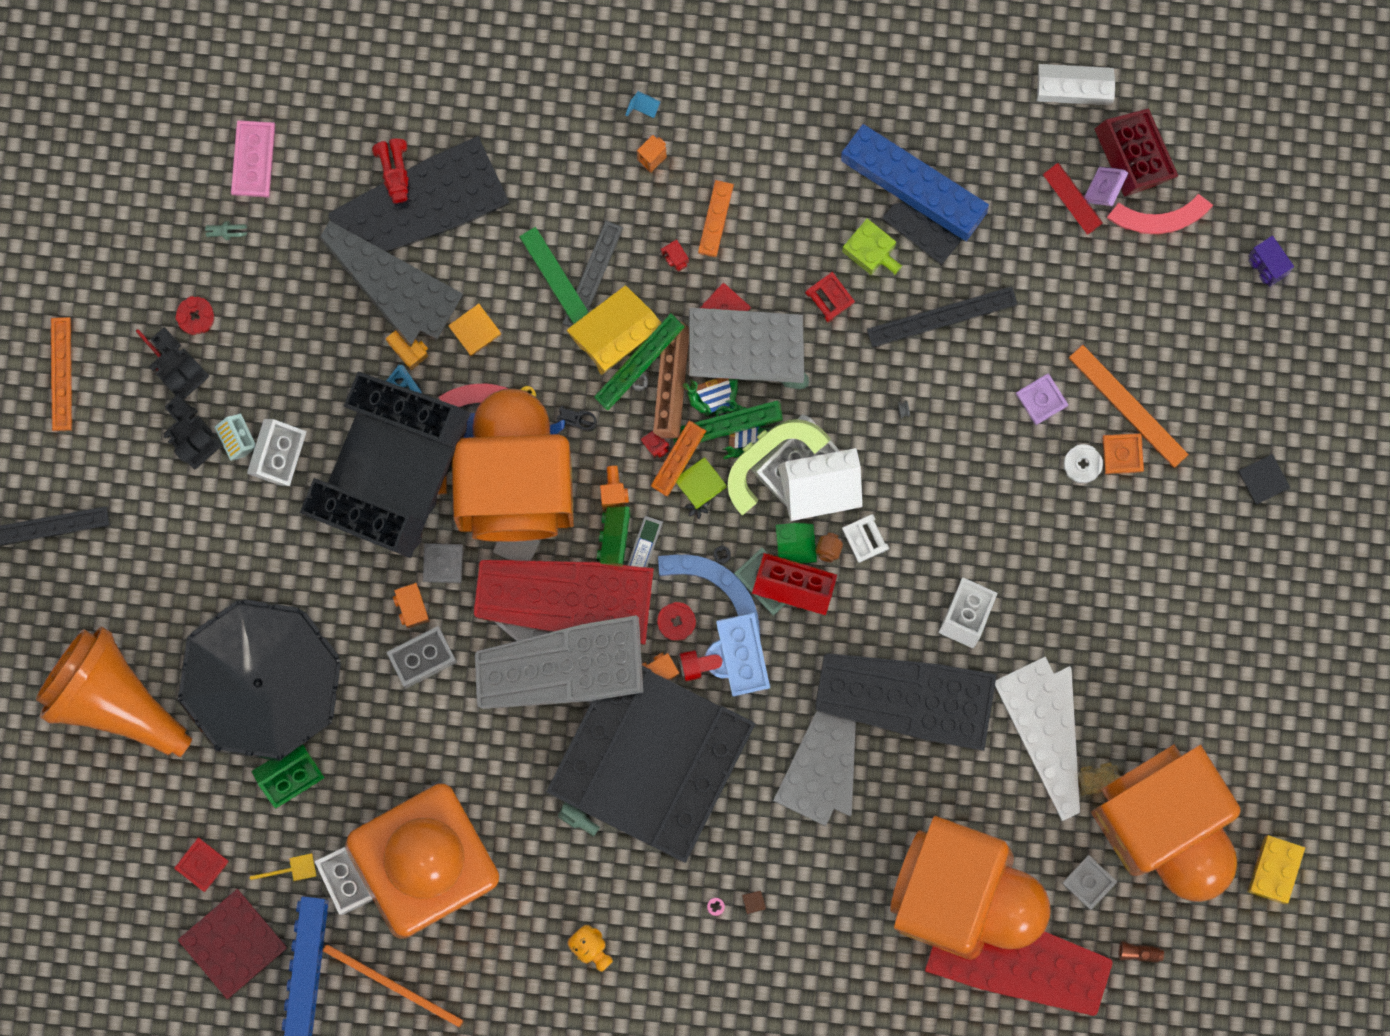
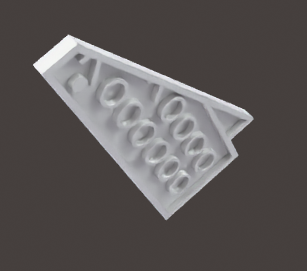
[995,657,1080,821]

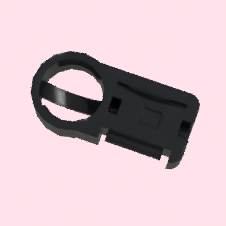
[557,406,597,432]

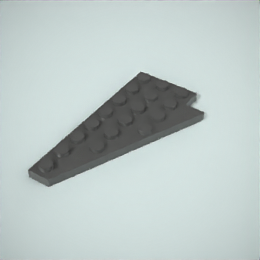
[320,221,463,347]

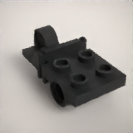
[149,327,210,399]
[163,394,223,470]

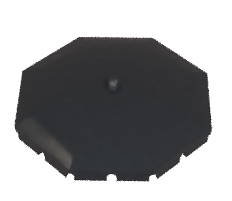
[177,599,341,761]

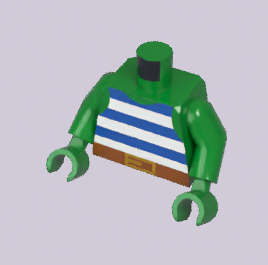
[683,378,738,417]
[722,400,771,460]

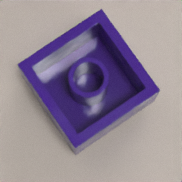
[1248,235,1294,287]

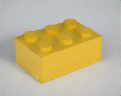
[1247,835,1305,904]

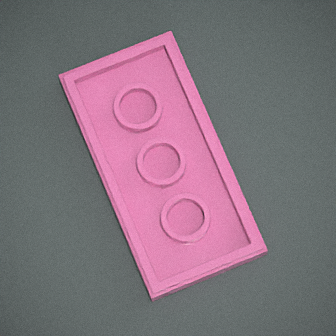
[231,120,275,197]

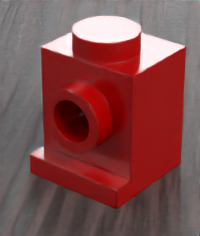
[661,240,689,272]

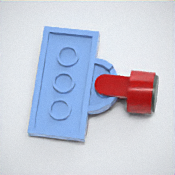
[678,612,770,696]

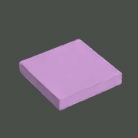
[1085,167,1128,206]
[1016,373,1068,425]

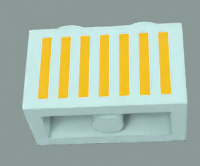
[215,414,256,461]

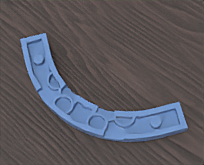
[658,555,761,643]

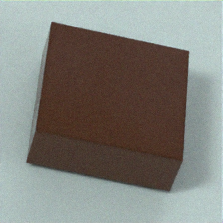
[742,890,766,914]

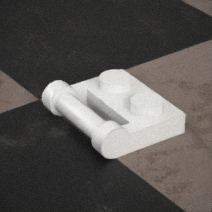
[842,514,890,563]

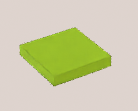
[676,457,727,509]

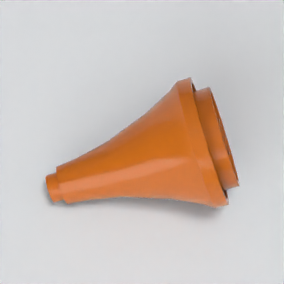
[36,626,193,758]

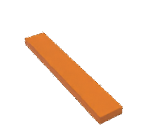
[51,317,72,431]

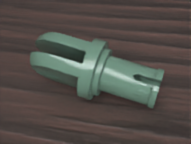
[205,221,247,240]

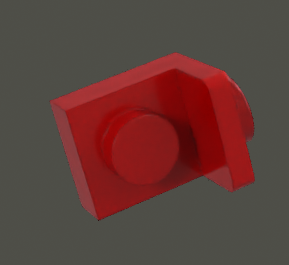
[641,431,670,459]

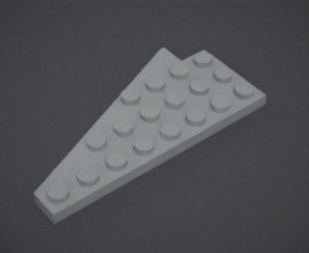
[773,711,856,827]

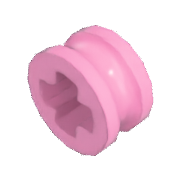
[707,898,725,916]

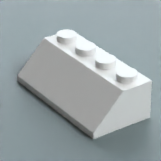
[1037,64,1115,105]

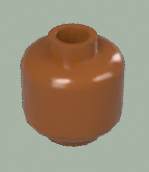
[816,533,843,563]

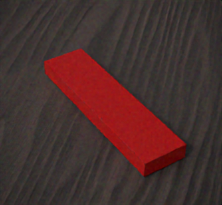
[1043,163,1103,235]

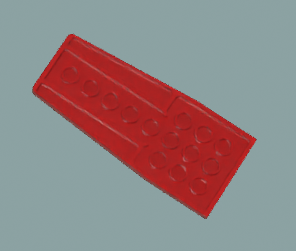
[474,560,654,645]
[925,931,1113,1016]

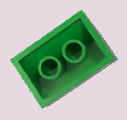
[597,506,630,567]
[251,744,325,809]

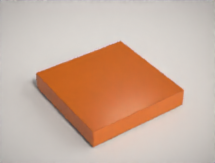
[1102,433,1144,474]

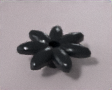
[685,501,710,519]

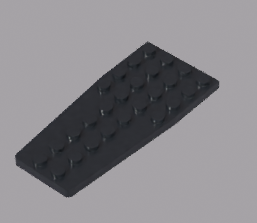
[328,136,510,252]
[815,653,997,751]

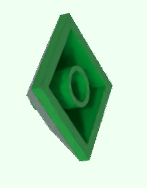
[775,523,817,564]

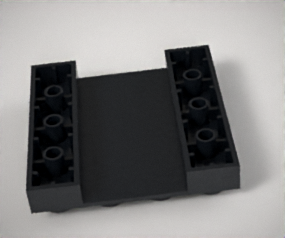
[299,371,471,559]
[546,665,756,863]

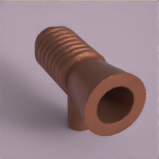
[1118,941,1164,963]

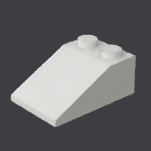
[938,577,998,649]

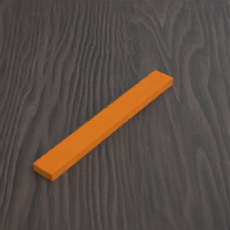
[1068,345,1189,468]
[323,945,464,1028]

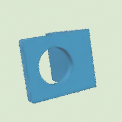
[625,91,660,118]

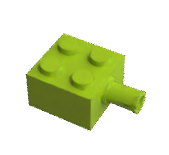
[842,218,902,275]

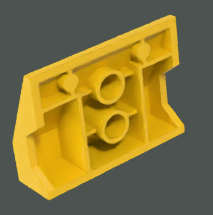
[566,285,661,375]

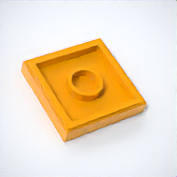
[448,304,502,356]

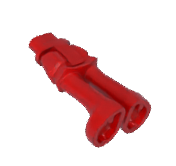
[372,138,408,203]

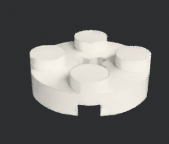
[1064,444,1103,483]

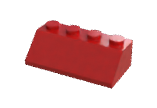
[752,553,837,616]

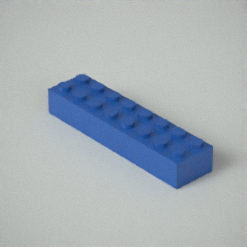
[841,124,989,242]
[282,896,329,1036]

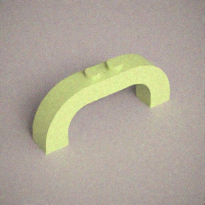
[728,419,831,515]

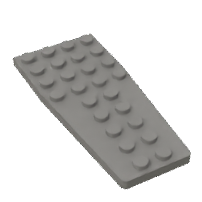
[475,615,643,709]

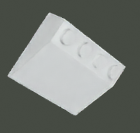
[750,414,839,506]
[778,448,862,521]

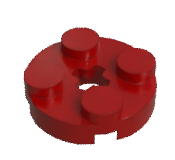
[176,296,215,335]
[657,602,696,641]

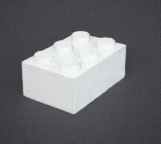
[247,419,307,486]
[315,847,373,915]

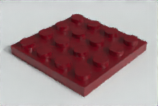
[178,889,288,999]

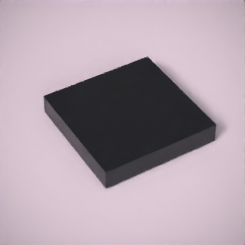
[1238,454,1290,506]

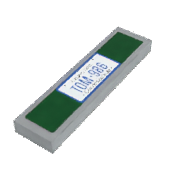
[627,516,663,567]

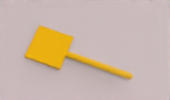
[249,853,317,881]

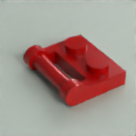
[805,272,855,323]

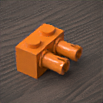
[600,466,629,510]

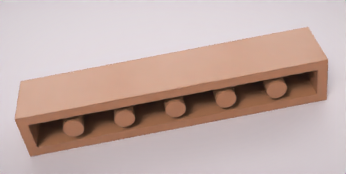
[653,322,689,439]

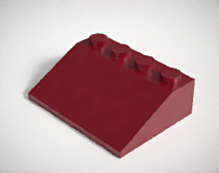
[1094,108,1178,197]

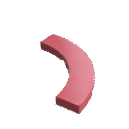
[1107,194,1213,234]
[439,384,508,408]

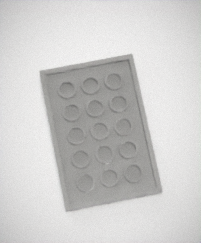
[689,308,804,383]

